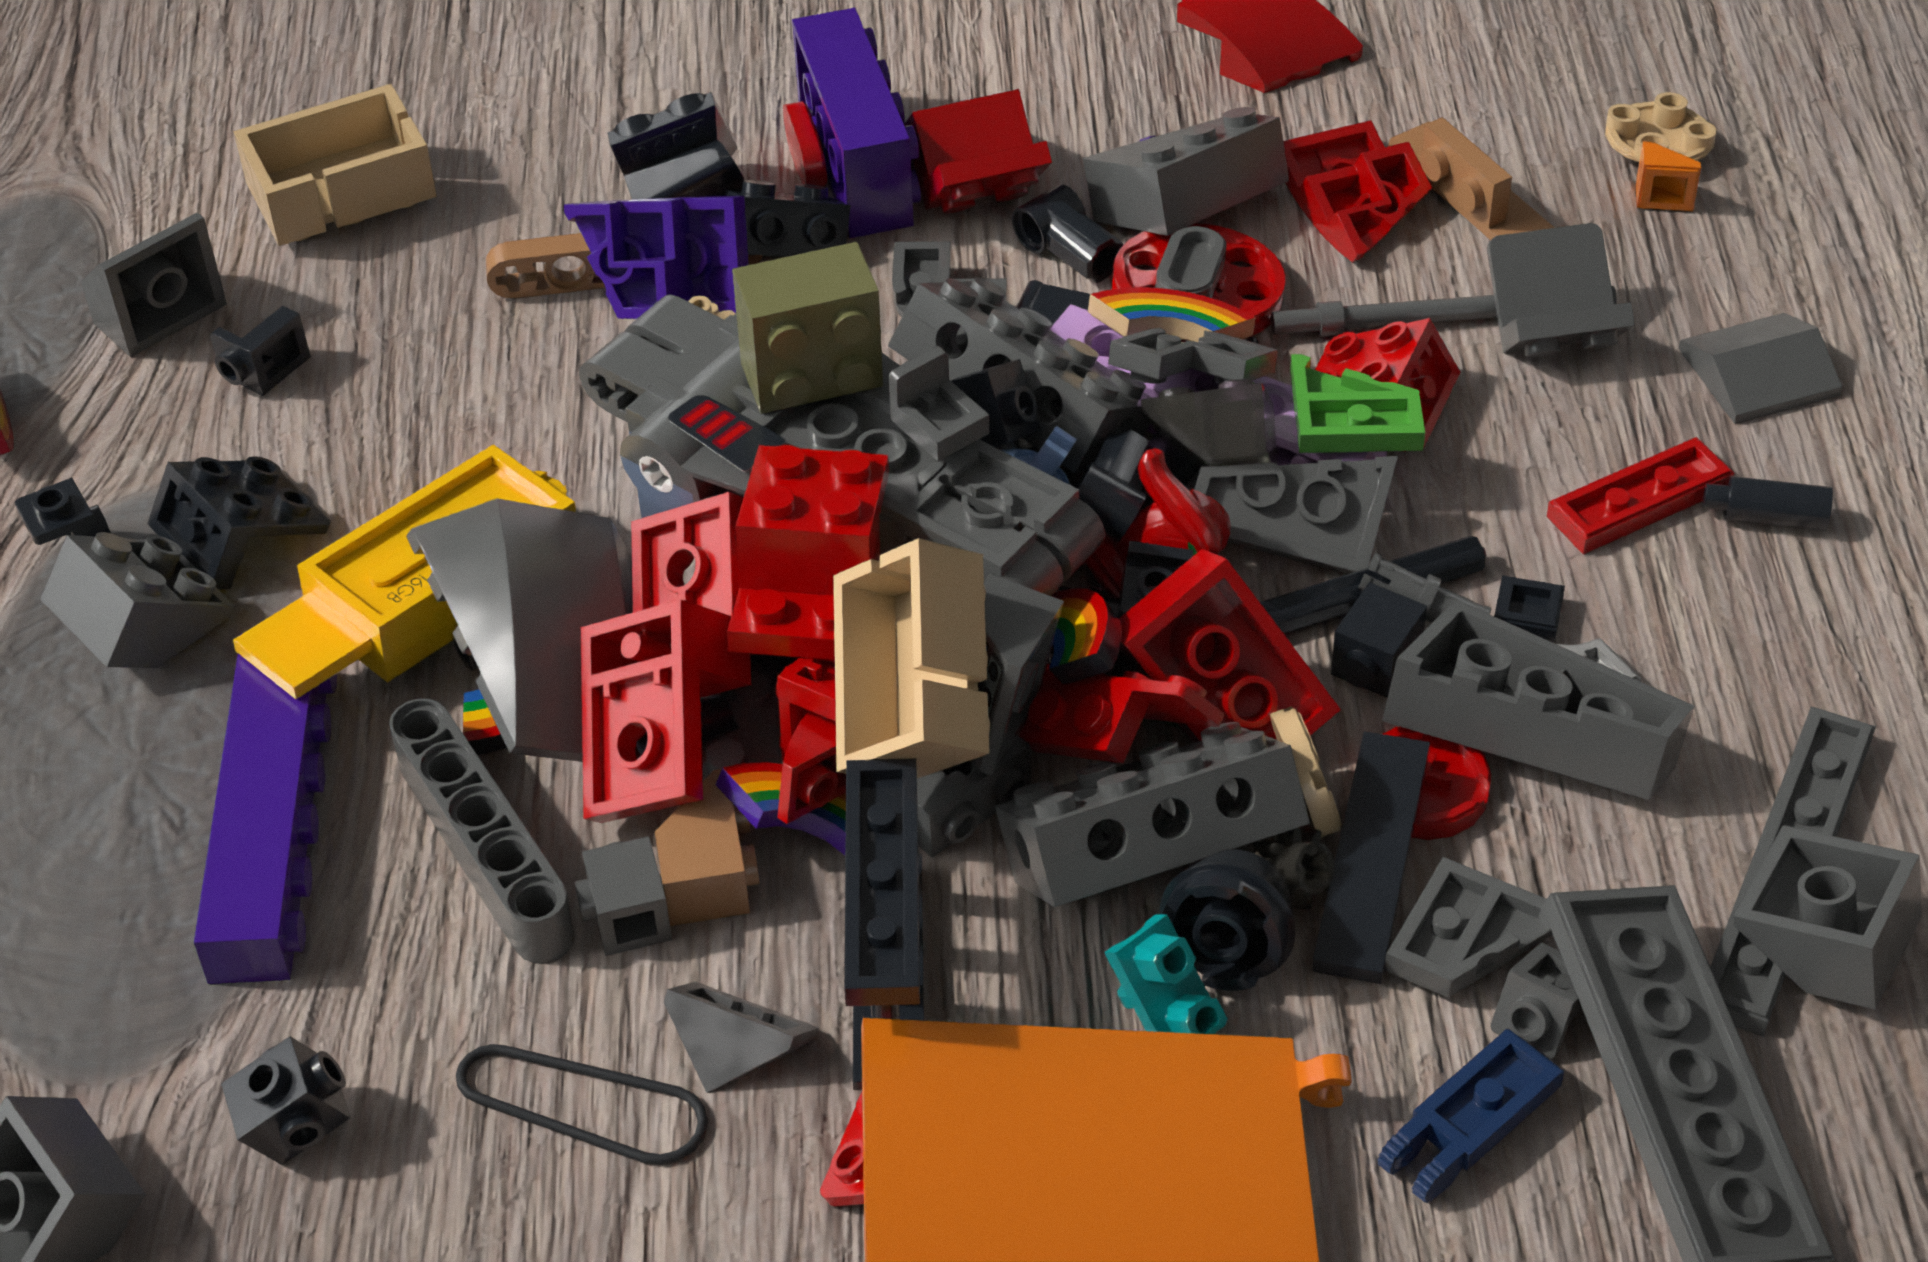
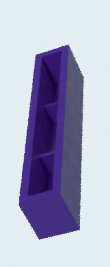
[194,633,337,984]

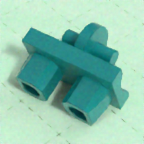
[1104,914,1228,1034]

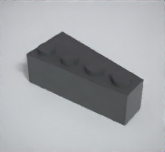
[1382,600,1695,800]

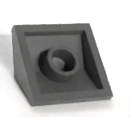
[1678,313,1842,424]

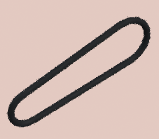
[456,1044,708,1165]

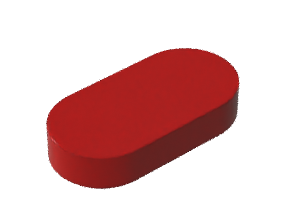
[783,101,827,187]

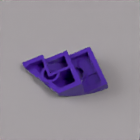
[564,196,749,319]

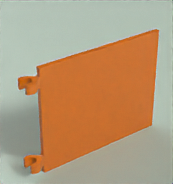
[861,1018,1352,1262]

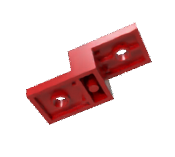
[581,492,751,823]

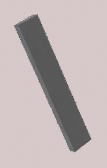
[1710,706,1876,1037]

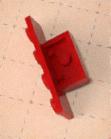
[1019,664,1225,764]

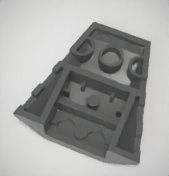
[406,498,633,762]

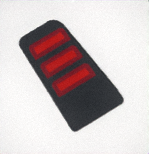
[668,395,786,471]

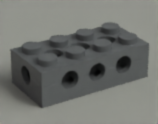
[888,277,1161,474]
[995,722,1310,907]

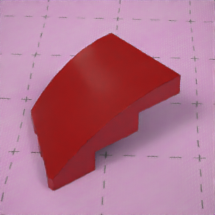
[1177,0,1363,93]
[1283,120,1432,262]

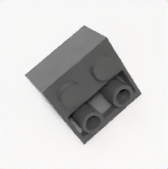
[41,532,235,668]

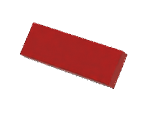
[1546,437,1735,555]

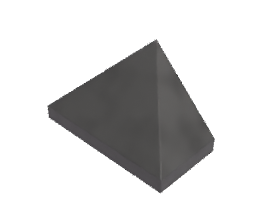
[664,981,819,1093]

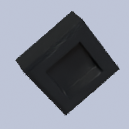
[1494,575,1565,643]

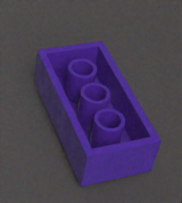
[792,8,921,239]

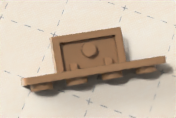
[1389,117,1555,240]

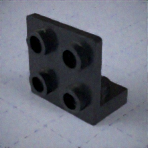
[147,456,331,590]

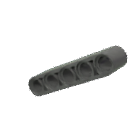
[389,698,575,963]

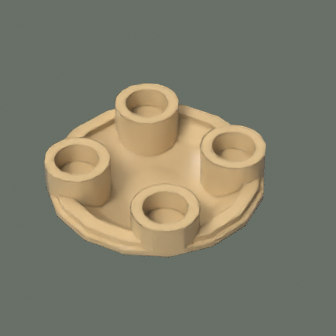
[1605,92,1717,162]

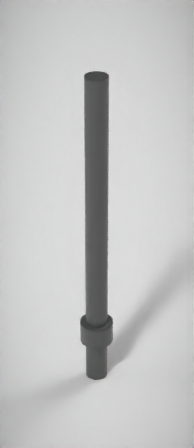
[1271,286,1617,337]

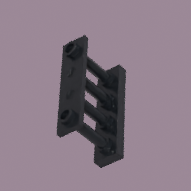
[844,758,924,1090]

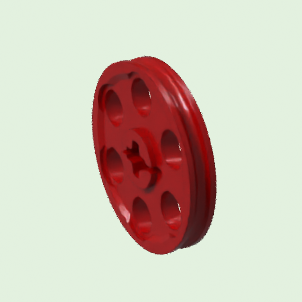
[1112,223,1285,342]

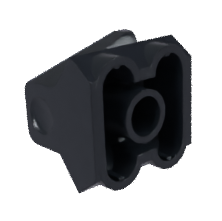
[607,92,745,200]

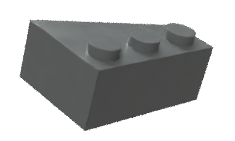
[1083,107,1289,236]

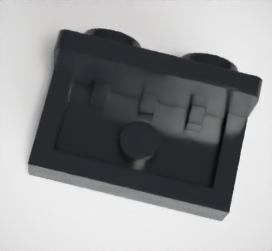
[722,180,851,257]

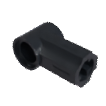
[1011,184,1123,283]
[1075,430,1148,543]

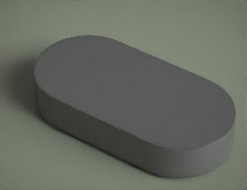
[1155,226,1227,298]

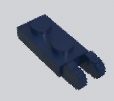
[1377,1029,1564,1203]

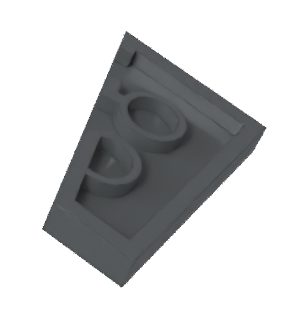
[1195,456,1398,574]

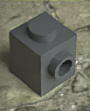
[574,836,672,956]

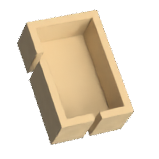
[233,84,437,246]
[833,538,990,778]

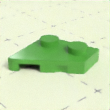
[1290,354,1425,453]

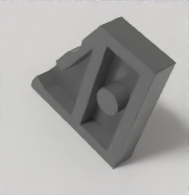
[1384,857,1553,998]

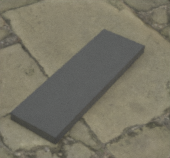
[1542,885,1836,1262]

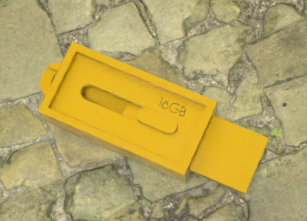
[233,444,576,699]

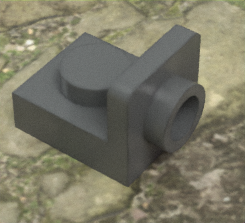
[1490,942,1582,1059]

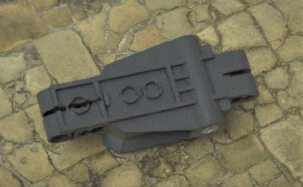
[579,295,1106,596]

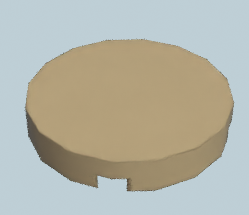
[1270,706,1342,839]

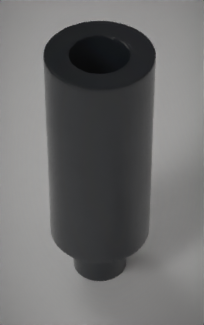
[1703,476,1833,531]

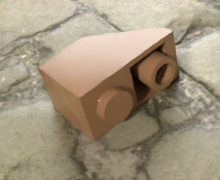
[655,769,760,926]

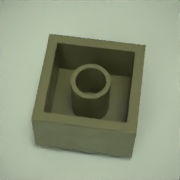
[732,242,883,414]

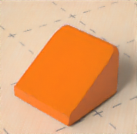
[1636,141,1701,212]

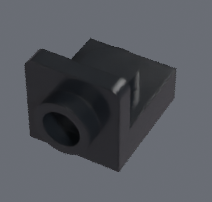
[210,305,311,396]

